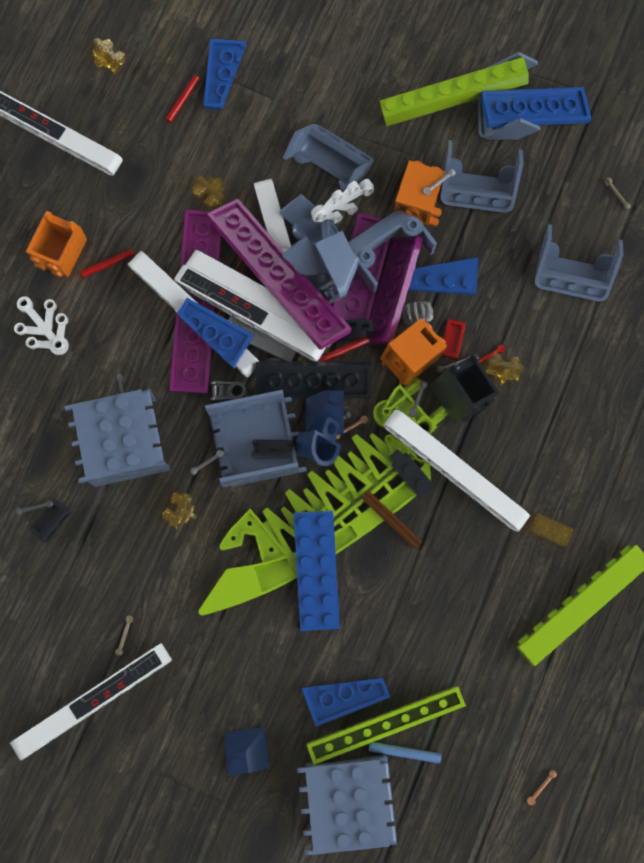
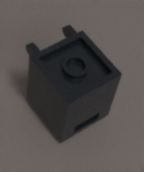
[430,353,500,424]

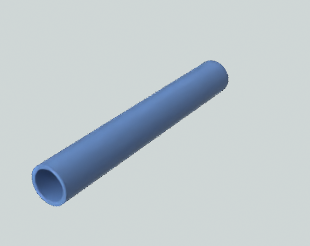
[368,742,441,764]

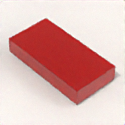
[441,319,466,360]

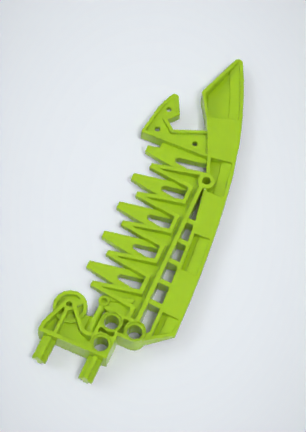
[199,377,448,616]

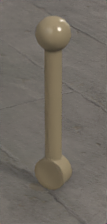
[604,177,631,210]
[115,615,134,656]

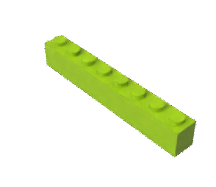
[380,57,529,126]
[516,545,644,666]
[307,686,466,765]

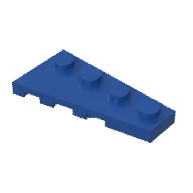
[204,39,247,110]
[408,257,478,295]
[177,298,254,369]
[302,678,390,726]

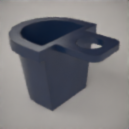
[295,417,341,466]

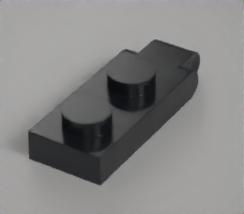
[336,318,374,342]
[389,449,435,499]

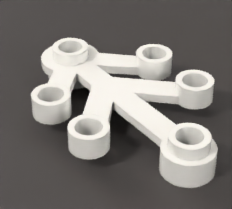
[311,179,374,224]
[14,296,69,355]

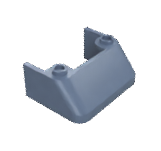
[478,52,540,140]
[283,124,374,191]
[441,140,524,213]
[279,194,339,275]
[348,210,437,294]
[535,224,624,301]
[305,231,359,304]

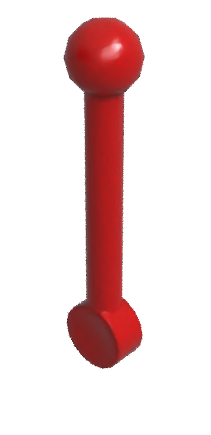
[479,345,505,363]

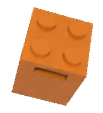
[394,160,445,226]
[26,211,87,278]
[380,318,447,386]

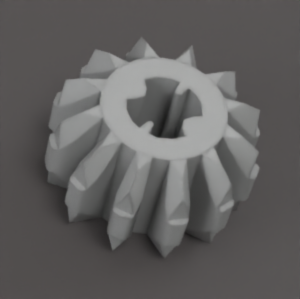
[401,301,433,325]

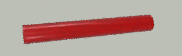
[165,75,200,123]
[80,249,134,278]
[318,336,369,361]

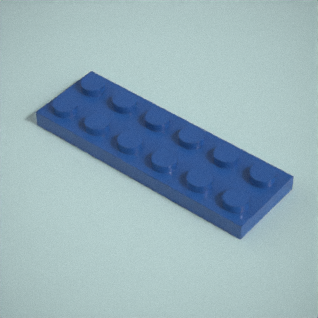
[479,87,592,128]
[294,510,340,631]

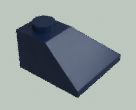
[305,391,344,435]
[225,727,270,776]

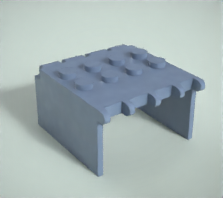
[65,389,170,487]
[205,390,307,488]
[297,754,397,855]

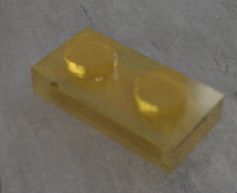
[529,513,574,547]

